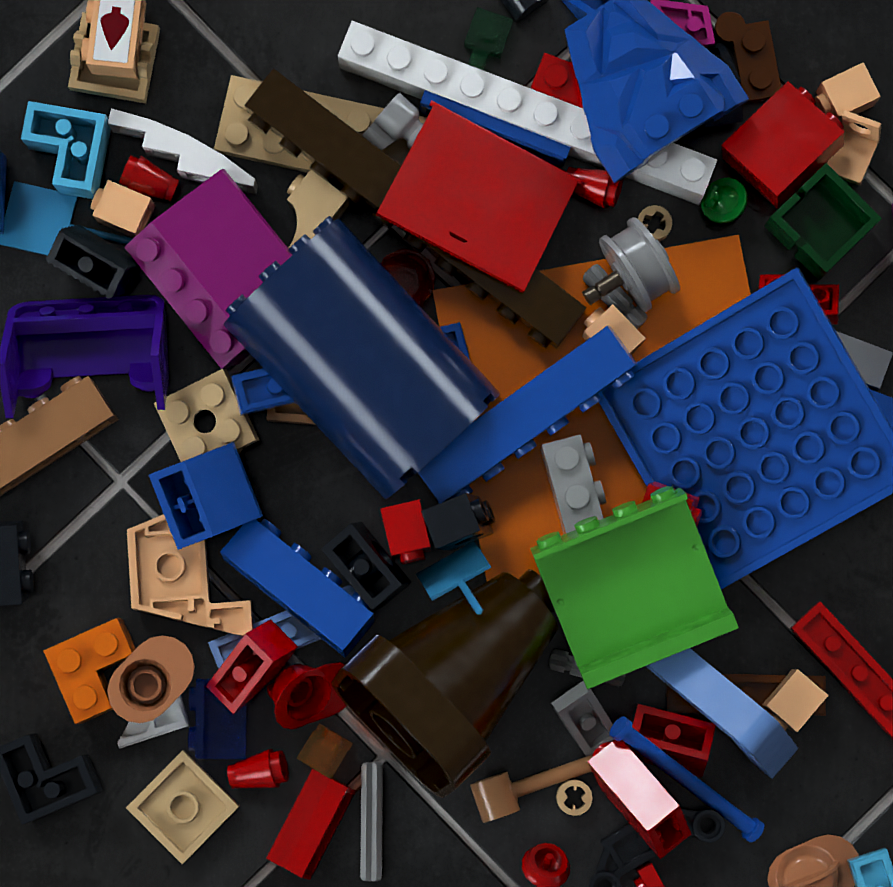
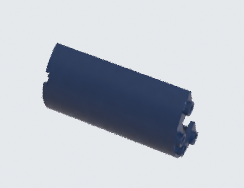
[223,216,500,500]

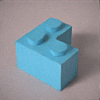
[21,101,111,199]

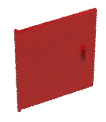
[376,100,583,293]

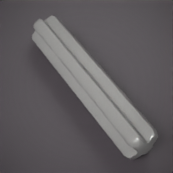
[360,762,383,881]

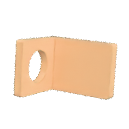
[827,110,881,185]

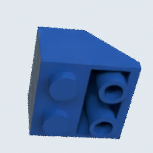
[149,442,263,550]

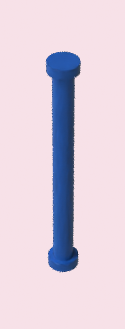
[610,716,764,842]

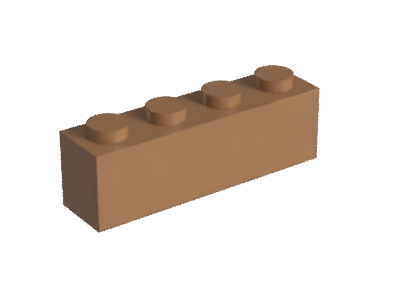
[0,376,119,496]

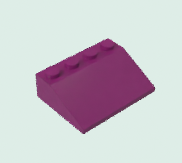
[124,169,292,369]

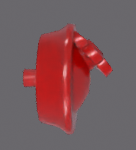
[522,843,570,887]

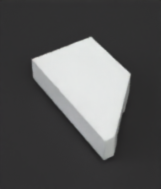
[117,695,191,749]

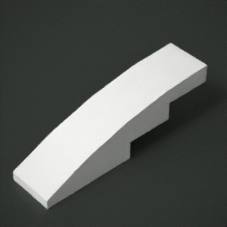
[108,108,258,194]

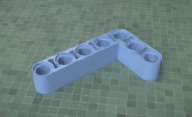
[645,648,798,779]

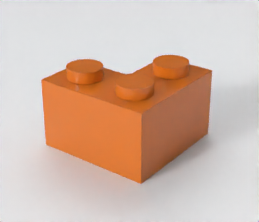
[44,618,136,724]

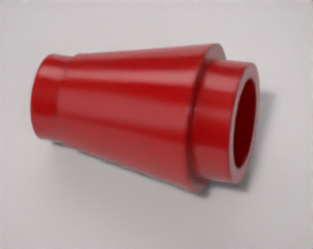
[119,155,179,202]
[567,167,623,208]
[227,748,289,789]

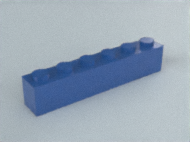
[418,326,638,503]

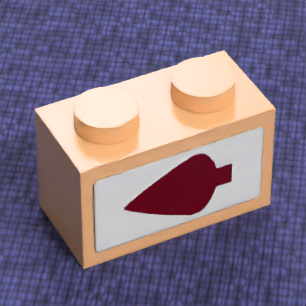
[81,0,147,79]

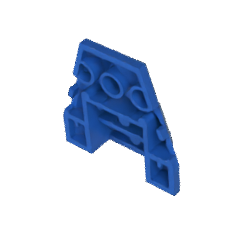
[564,0,749,184]

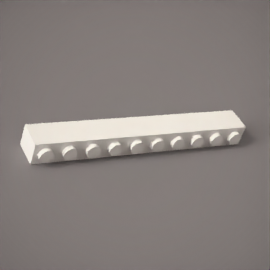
[338,21,717,205]

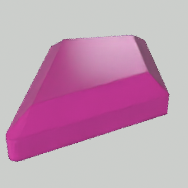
[650,0,715,47]

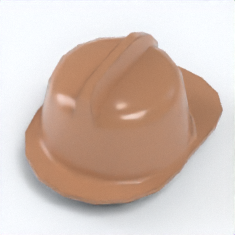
[107,635,195,723]
[767,834,859,887]

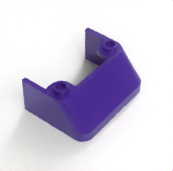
[0,295,169,418]

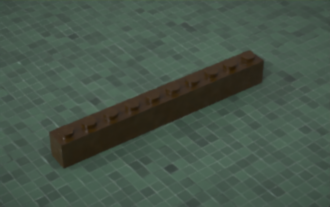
[244,68,587,349]

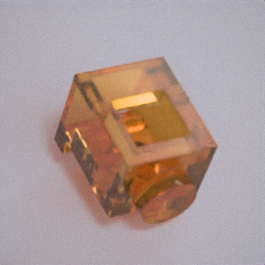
[297,723,354,779]

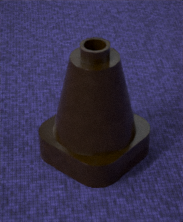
[331,569,558,798]

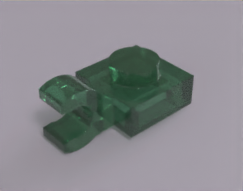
[464,7,513,71]

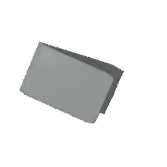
[551,681,614,756]

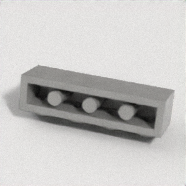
[540,434,606,535]

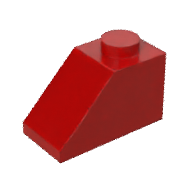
[206,619,298,714]

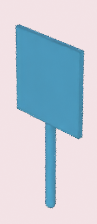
[0,181,133,256]
[416,541,491,615]

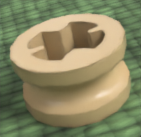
[638,205,672,242]
[556,779,593,816]

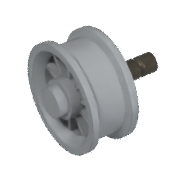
[582,217,680,312]

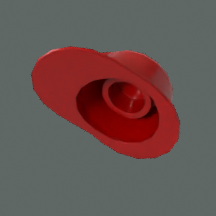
[267,663,346,729]

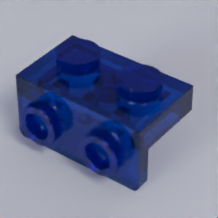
[188,679,247,759]

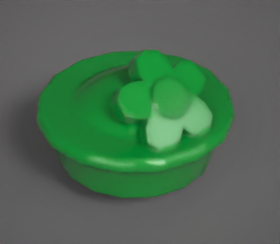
[701,177,747,223]

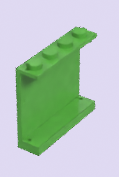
[530,486,739,689]

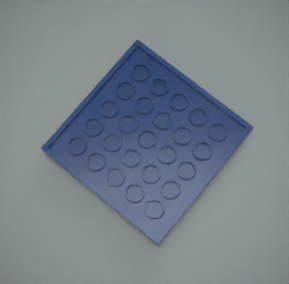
[598,268,893,589]

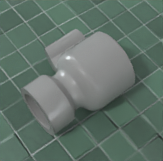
[362,93,424,151]

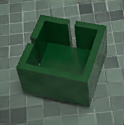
[764,163,882,281]

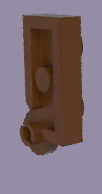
[715,12,781,105]

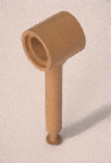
[470,754,593,823]

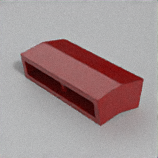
[266,768,356,880]

